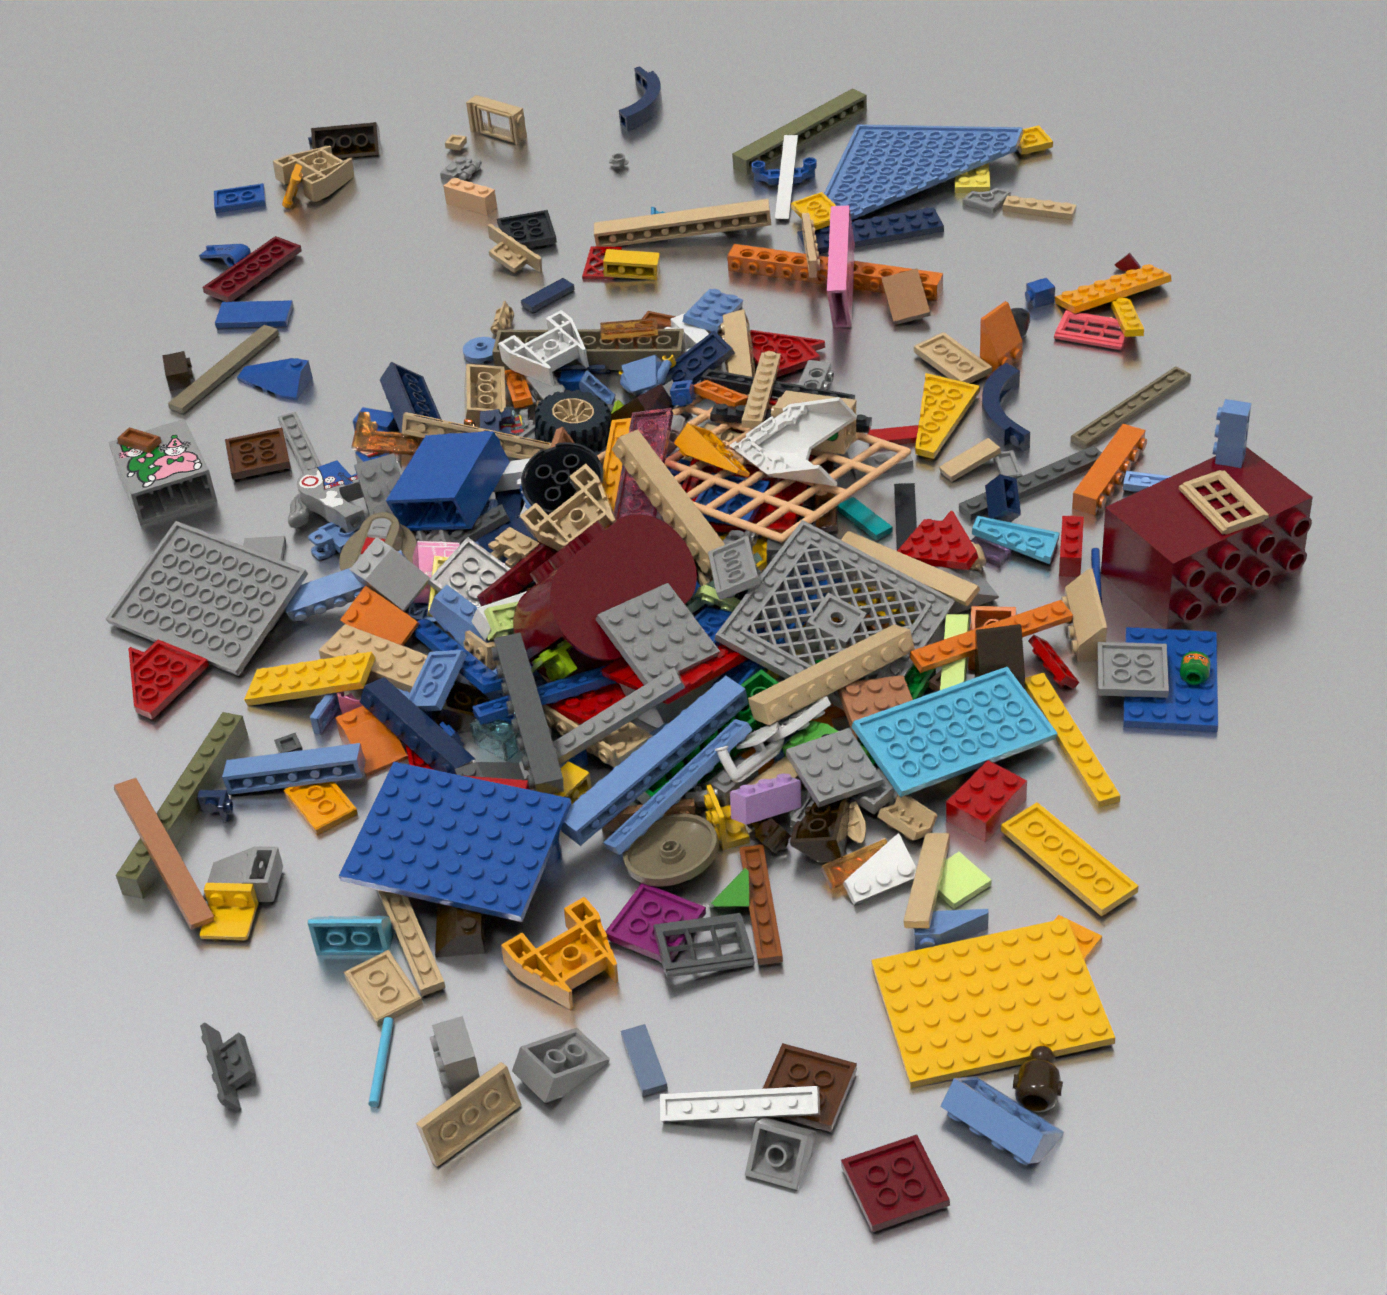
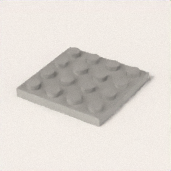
[596,583,720,685]

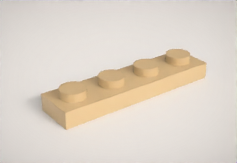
[1003,196,1077,220]

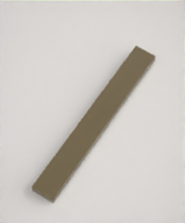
[168,325,279,414]
[1070,366,1191,449]

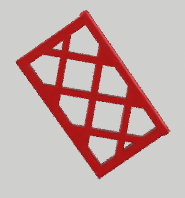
[582,246,622,280]

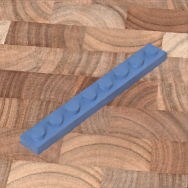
[603,719,752,855]

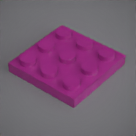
[605,883,706,962]

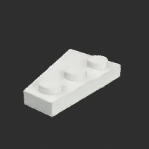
[843,833,917,905]

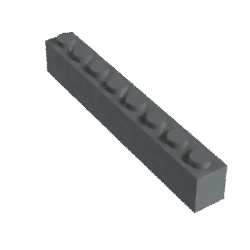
[491,633,564,794]

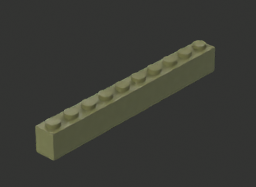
[732,88,867,175]
[115,712,248,899]

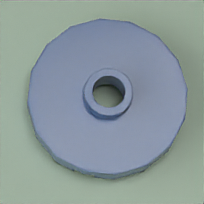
[463,337,495,364]

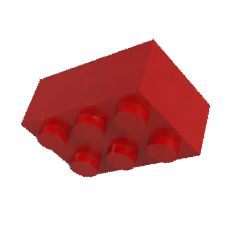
[946,760,1027,842]

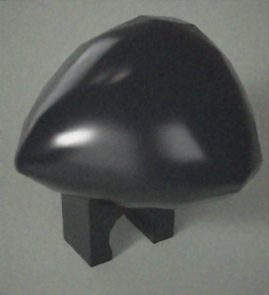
[1011,308,1030,339]

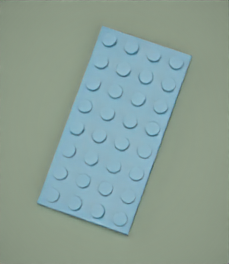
[852,667,1058,797]

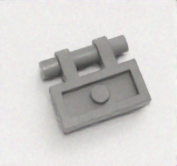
[440,156,482,181]

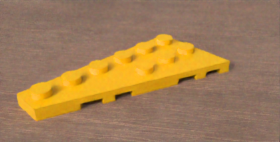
[915,373,980,459]

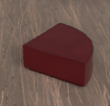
[1114,253,1141,272]

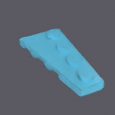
[972,516,1060,564]

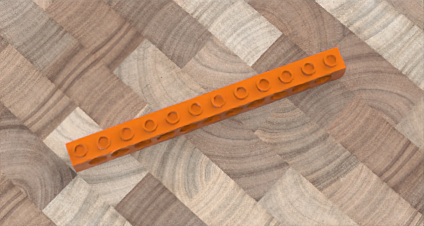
[727,244,943,301]

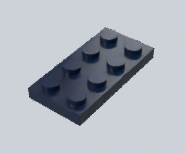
[663,331,735,388]

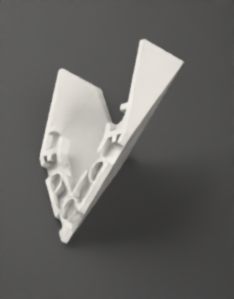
[729,397,857,486]

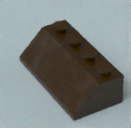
[311,122,381,159]
[435,903,486,958]

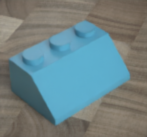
[307,916,393,955]

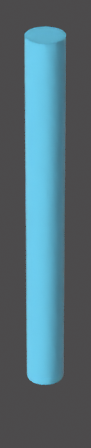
[368,1017,394,1107]

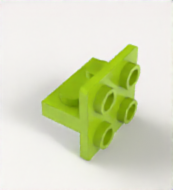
[531,640,577,681]

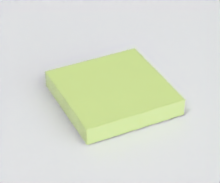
[937,852,992,909]

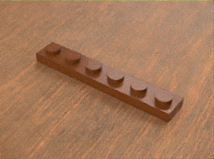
[739,844,783,965]

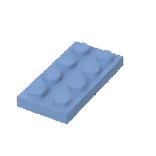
[682,289,743,333]

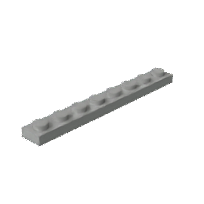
[519,667,685,780]

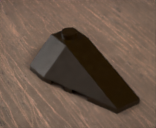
[790,796,851,863]

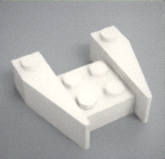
[498,310,589,386]

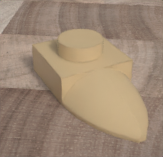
[847,801,866,844]

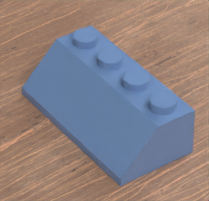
[940,1077,1064,1165]

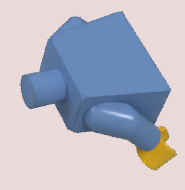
[619,355,676,397]

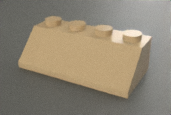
[464,364,506,428]
[1061,569,1107,663]

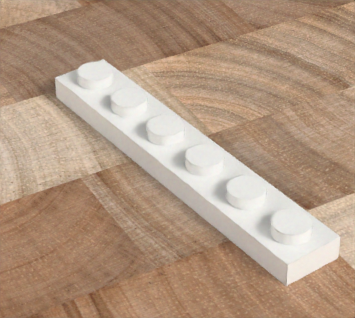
[660,1086,820,1123]

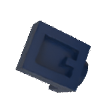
[198,790,233,822]

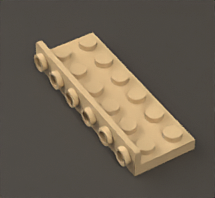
[542,705,653,768]

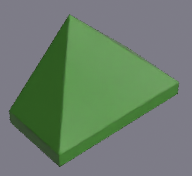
[709,868,749,908]

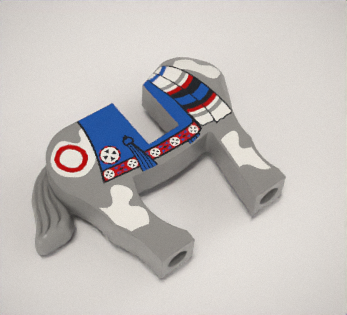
[288,443,404,533]

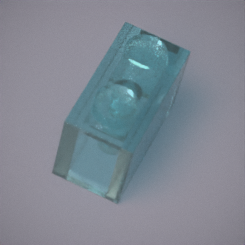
[470,718,519,762]

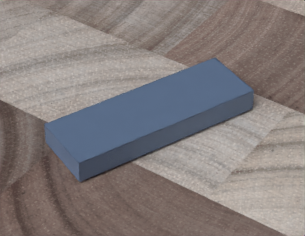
[621,1024,668,1096]

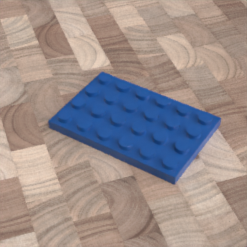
[1123,627,1218,732]

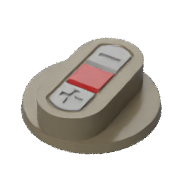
[339,512,418,571]

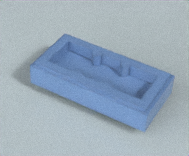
[310,693,340,735]

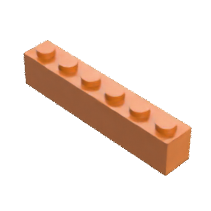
[1072,424,1147,515]

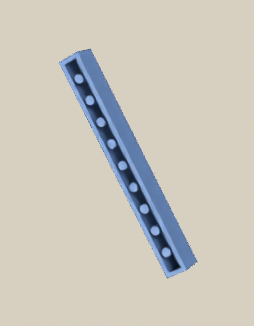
[561,676,748,846]

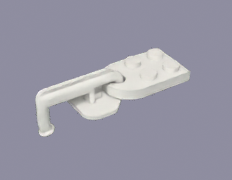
[715,696,831,783]

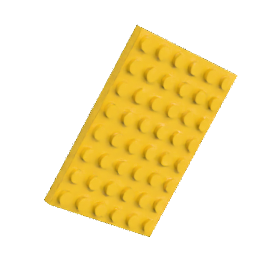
[871,918,1115,1088]

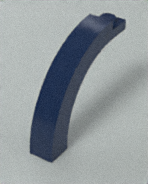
[619,66,662,131]
[982,363,1030,451]

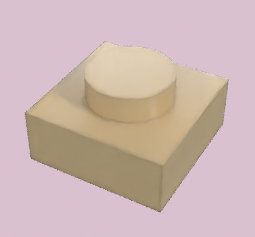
[445,134,467,151]

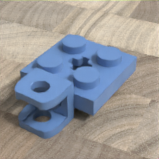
[308,522,359,560]

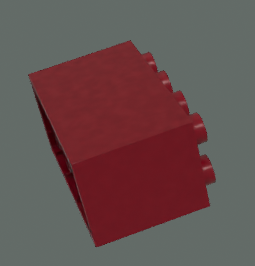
[1101,447,1313,629]

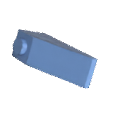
[913,909,989,950]

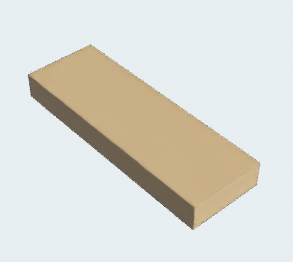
[939,438,1001,482]

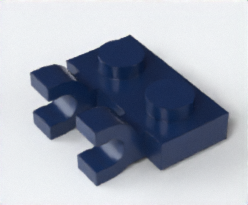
[480,409,515,435]

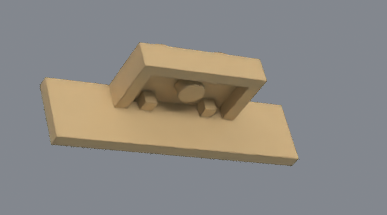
[488,224,542,273]

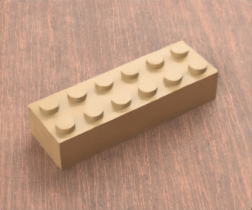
[319,624,428,692]

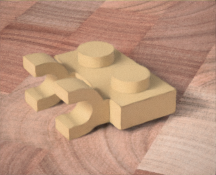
[488,527,540,568]

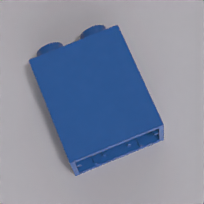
[386,431,510,531]

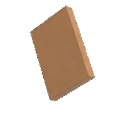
[882,268,931,325]

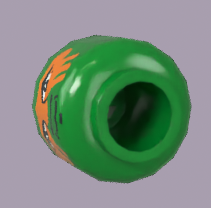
[1179,651,1211,685]

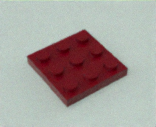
[841,1134,950,1232]

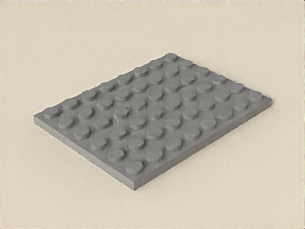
[106,521,308,676]

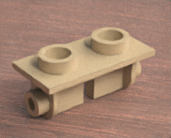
[490,301,514,335]

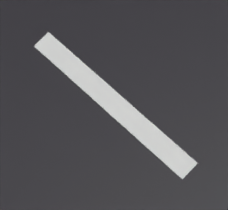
[775,135,798,219]

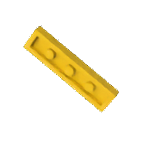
[1111,298,1144,337]

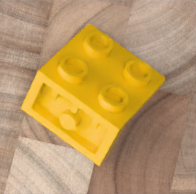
[704,784,750,850]
[200,883,259,940]

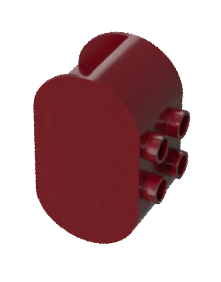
[513,514,697,679]

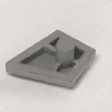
[685,786,718,808]

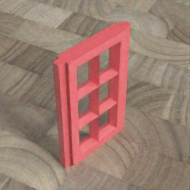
[1054,310,1127,350]

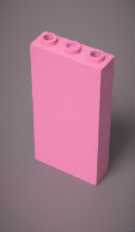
[827,205,855,328]

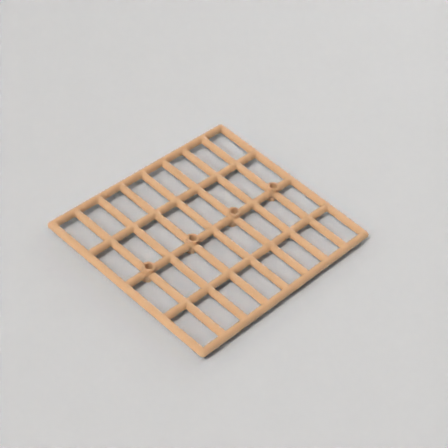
[597,391,911,543]

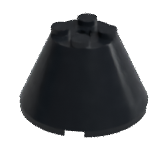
[521,442,604,515]

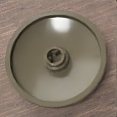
[623,814,719,886]

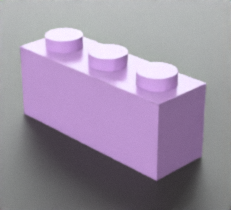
[730,774,801,825]

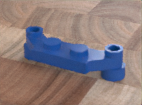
[751,157,817,185]

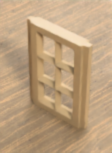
[1179,470,1269,534]

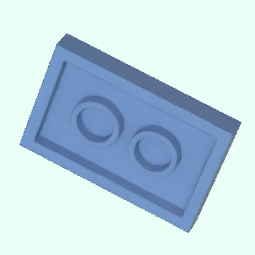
[408,650,467,711]

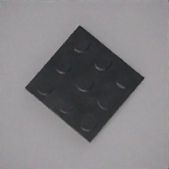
[497,210,557,249]

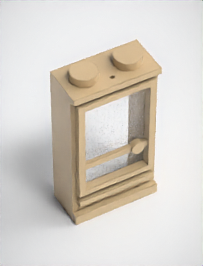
[466,95,527,145]

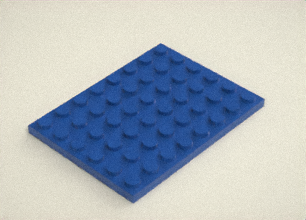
[339,762,571,922]

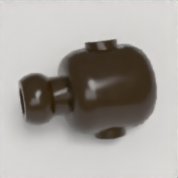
[1012,1046,1063,1113]

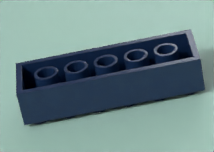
[380,362,442,446]

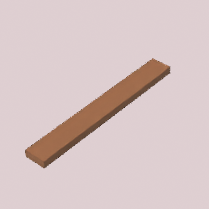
[114,778,214,930]

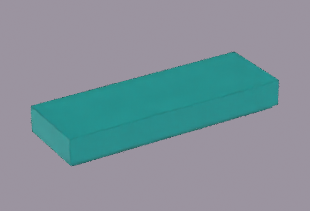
[837,497,893,541]

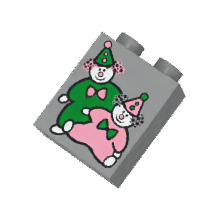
[108,419,217,525]

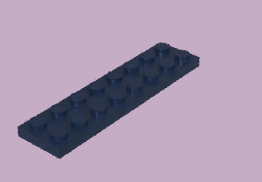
[797,207,944,254]

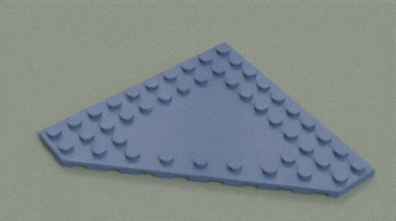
[824,124,1023,220]

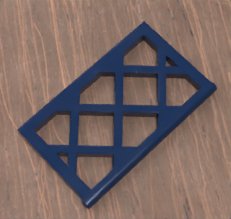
[552,365,610,374]

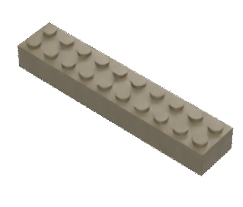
[492,329,686,371]

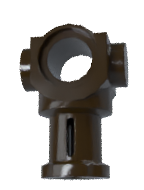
[747,818,791,854]

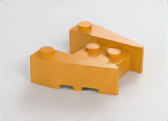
[501,897,619,1010]

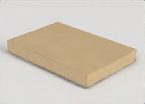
[344,950,423,1026]

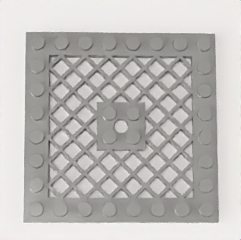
[715,520,955,710]

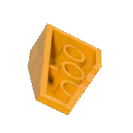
[674,423,750,477]

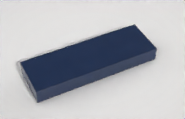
[521,278,575,313]

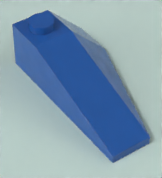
[237,358,313,401]

